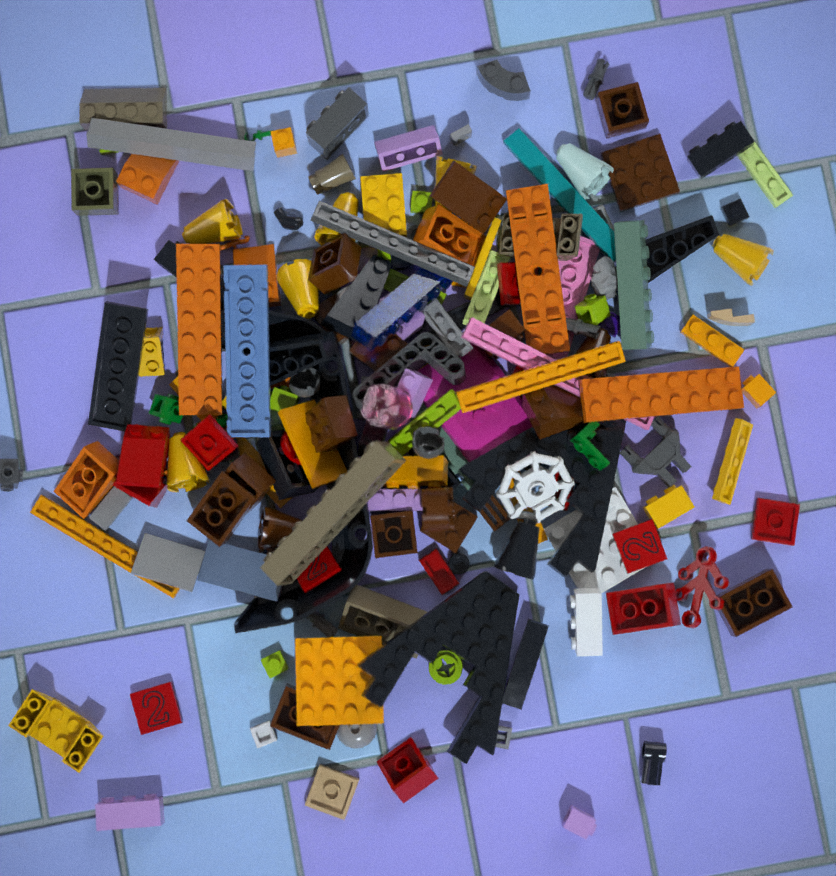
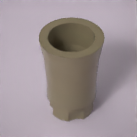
[308,153,356,195]

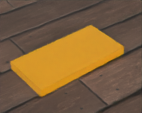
[277,400,348,489]

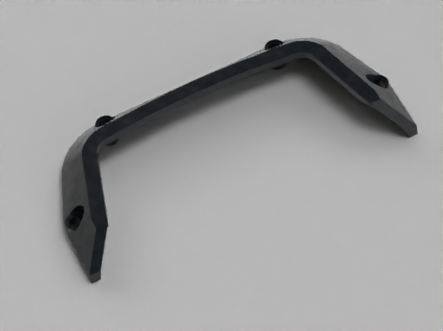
[221,309,373,633]

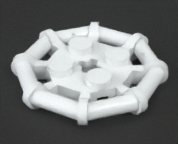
[496,451,575,524]

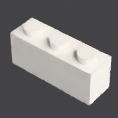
[570,588,603,657]

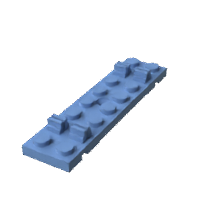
[224,265,271,437]

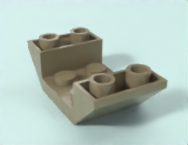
[499,213,583,261]

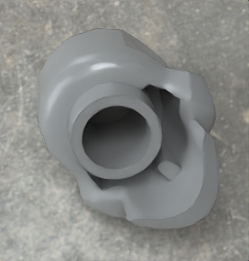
[591,257,618,300]

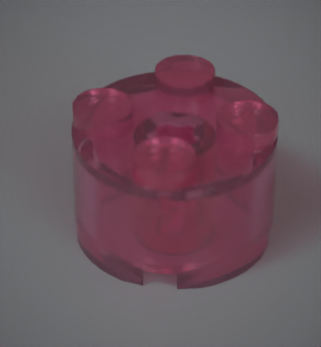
[361,384,413,430]

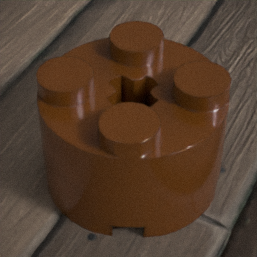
[421,487,455,532]

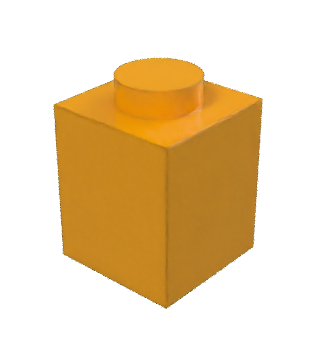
[270,127,297,158]
[742,374,776,409]

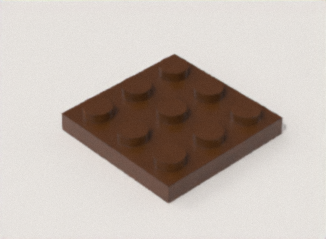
[601,134,680,212]

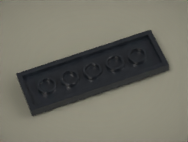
[88,301,149,432]

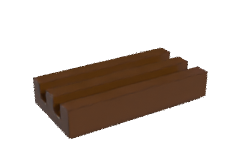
[479,495,511,532]

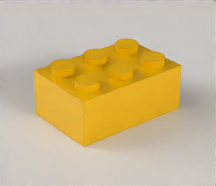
[360,173,407,238]

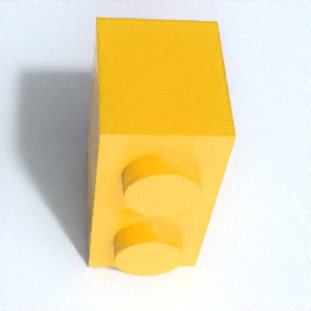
[642,485,695,529]

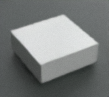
[250,720,278,749]

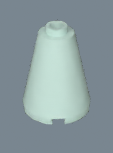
[556,143,614,200]

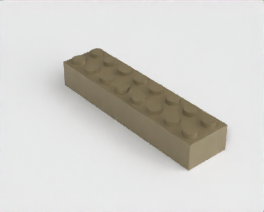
[260,441,406,586]

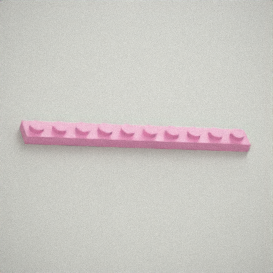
[461,317,654,430]

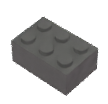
[306,87,369,160]

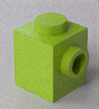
[574,294,611,325]
[270,386,300,412]

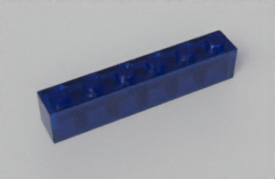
[352,268,453,351]

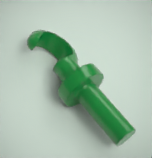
[244,130,274,141]

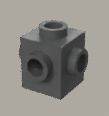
[0,459,23,492]

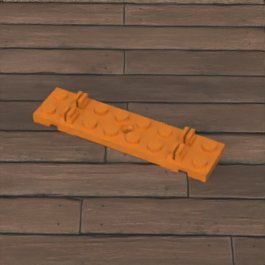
[506,184,570,355]

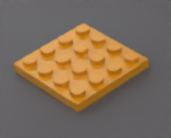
[295,636,384,726]

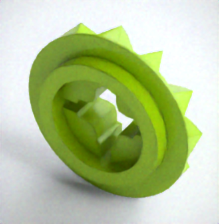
[429,650,463,685]

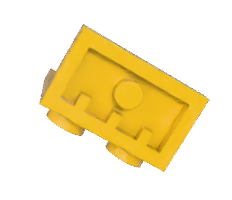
[139,327,165,377]

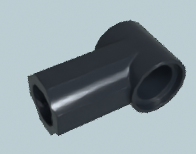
[641,741,667,786]

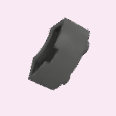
[477,60,531,101]

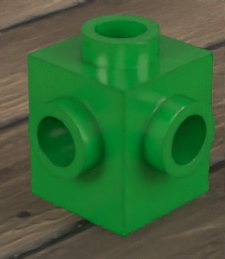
[149,394,184,425]

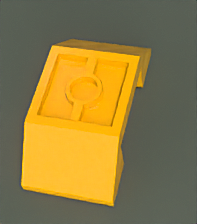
[8,689,104,773]

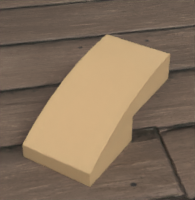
[707,308,755,326]

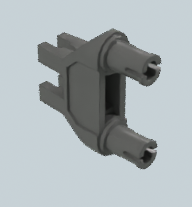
[620,416,692,487]

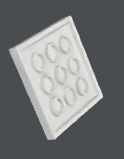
[544,487,646,593]

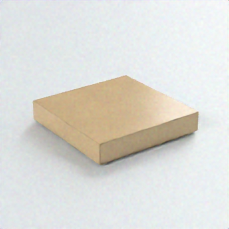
[305,764,359,820]

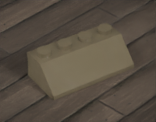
[79,88,167,130]
[338,585,427,659]

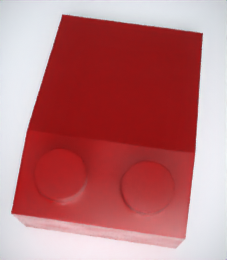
[116,424,170,488]
[606,583,681,635]

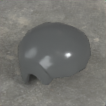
[289,367,321,398]
[412,426,445,459]

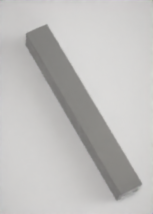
[86,118,256,171]

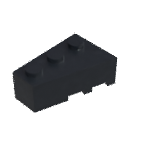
[256,429,319,500]

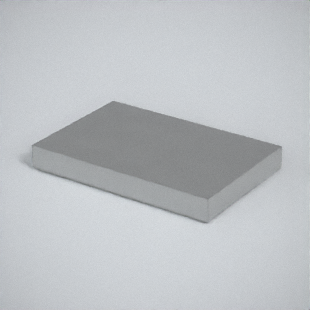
[131,533,205,592]

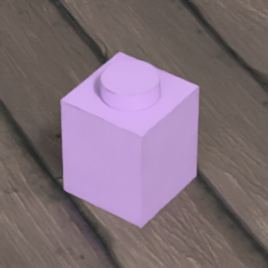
[561,805,597,839]

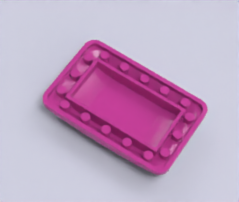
[417,342,533,462]

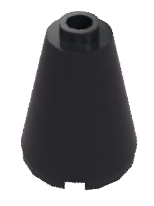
[494,518,539,579]

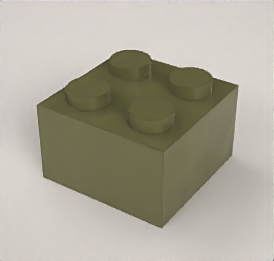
[71,168,119,216]

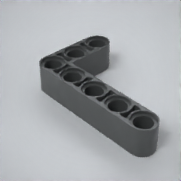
[353,332,466,412]

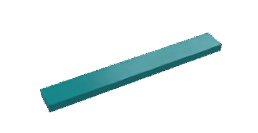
[503,128,616,263]

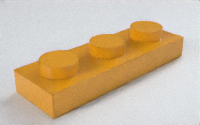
[680,315,744,367]

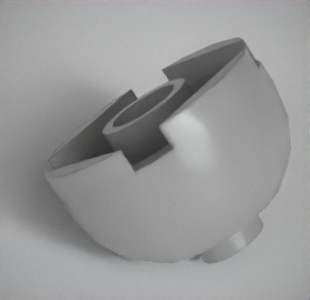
[336,724,378,749]

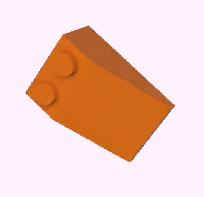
[116,154,179,205]
[413,204,486,267]
[233,244,281,307]
[53,441,119,519]

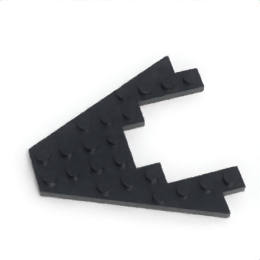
[459,419,626,577]
[357,571,520,764]

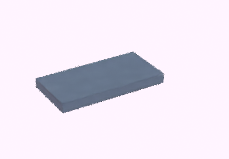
[197,539,283,602]

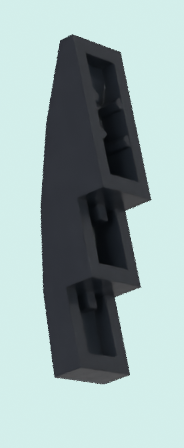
[502,619,549,709]

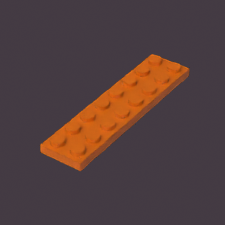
[176,244,222,415]
[579,366,744,423]

